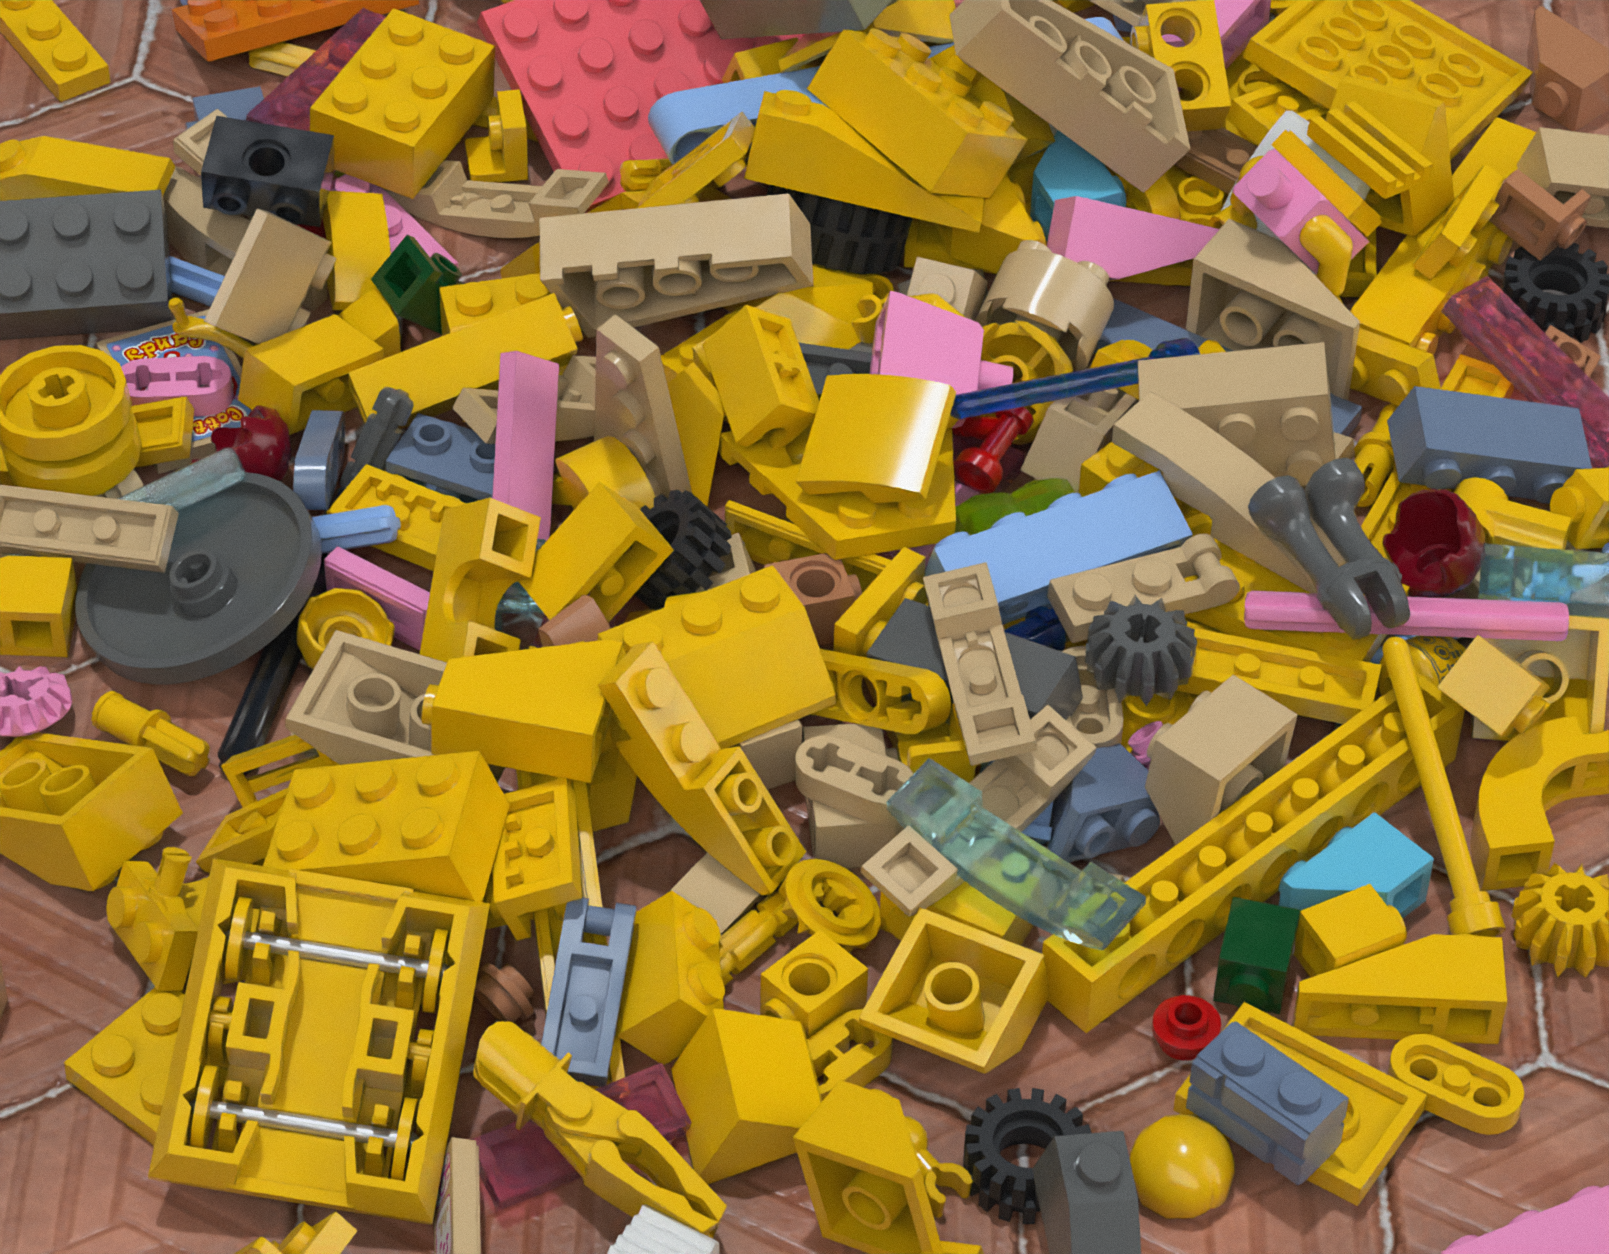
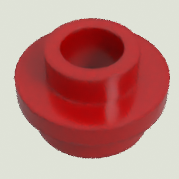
[1152,995,1221,1061]

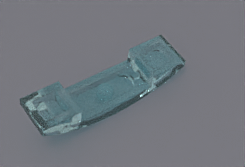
[886,758,1146,950]

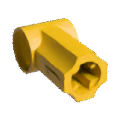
[1453,477,1573,570]

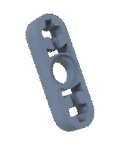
[293,410,346,510]

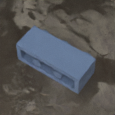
[1387,386,1592,503]

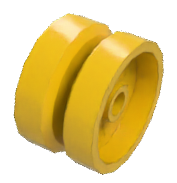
[0,345,142,496]

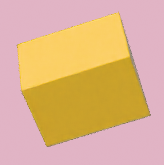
[671,1008,823,1185]

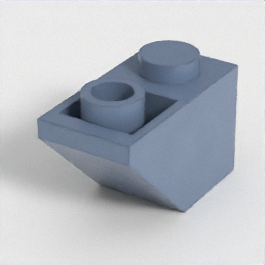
[1047,743,1160,865]

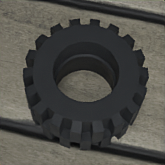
[766,185,913,274]

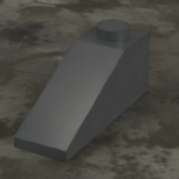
[1032,1131,1141,1254]

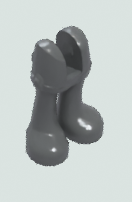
[1248,458,1410,640]

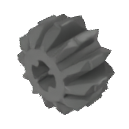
[1085,594,1197,707]

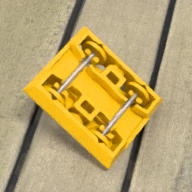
[148,858,490,1225]

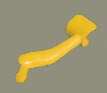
[168,298,254,358]

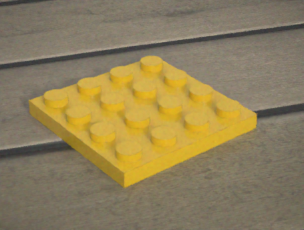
[1242,0,1533,161]

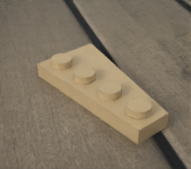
[594,314,692,498]

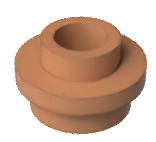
[474,963,534,1023]

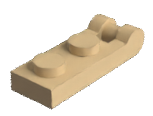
[1047,534,1240,643]

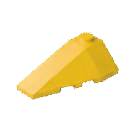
[744,90,985,233]

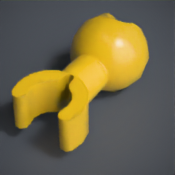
[904,1116,972,1218]

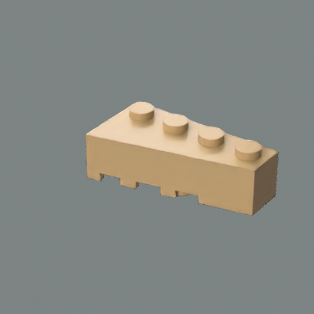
[949,0,1191,193]
[539,194,813,338]

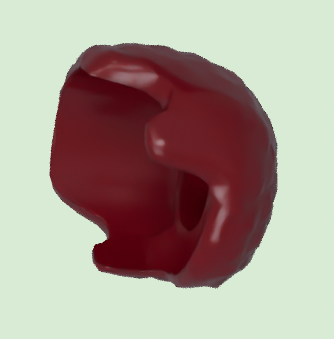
[191,405,291,482]
[1382,488,1486,598]

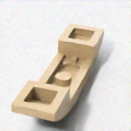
[385,160,609,238]
[923,562,1037,766]
[860,705,1097,917]

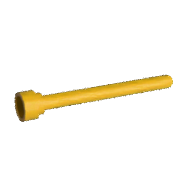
[1382,637,1506,937]

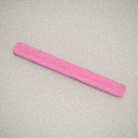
[1244,591,1569,641]

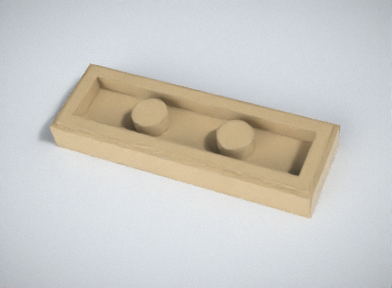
[0,485,179,573]

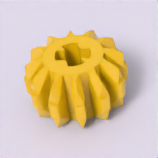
[1511,862,1609,978]

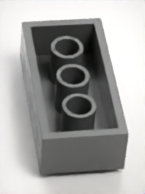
[0,190,173,340]

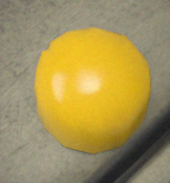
[296,588,395,669]
[1129,1114,1235,1219]

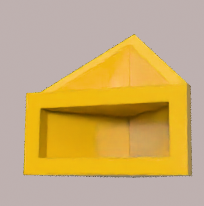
[667,362,726,506]

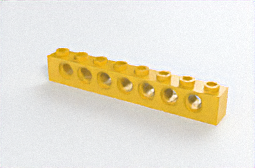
[1042,671,1465,1033]

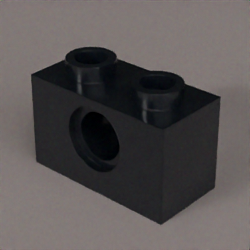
[201,116,334,227]

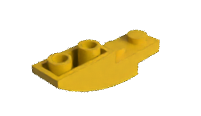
[597,642,806,895]

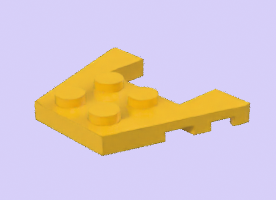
[719,429,956,560]

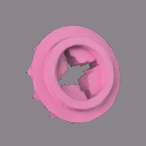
[0,666,72,737]

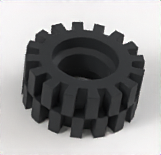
[1499,243,1609,343]
[629,489,732,611]
[963,1088,1092,1224]

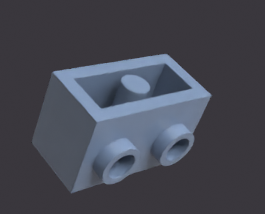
[385,413,495,504]

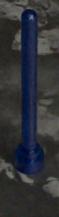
[950,338,1200,419]

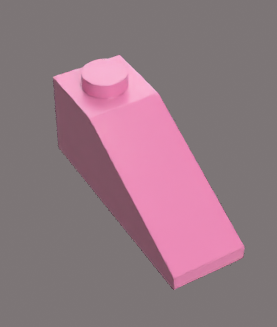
[1047,196,1219,280]

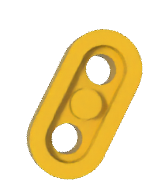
[1387,1034,1524,1135]

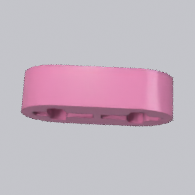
[121,356,234,417]

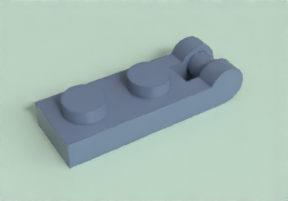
[541,897,637,1088]

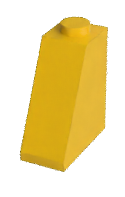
[421,639,623,783]

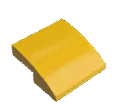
[795,374,956,504]

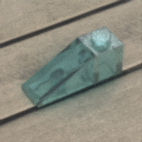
[1478,543,1609,617]

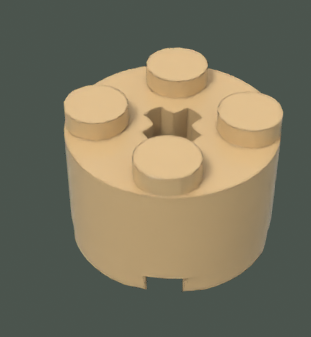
[975,240,1114,377]

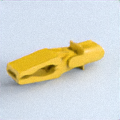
[473,1021,727,1239]

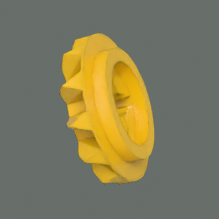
[778,859,881,952]

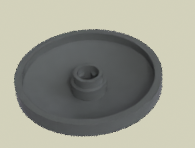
[75,472,322,685]

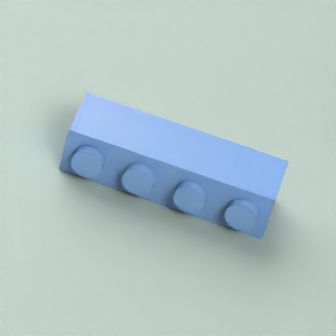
[925,470,1193,625]

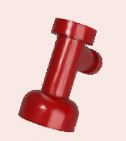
[952,401,1034,494]

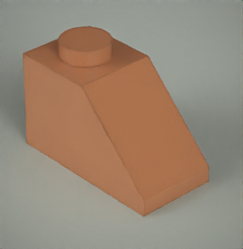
[1527,6,1609,132]

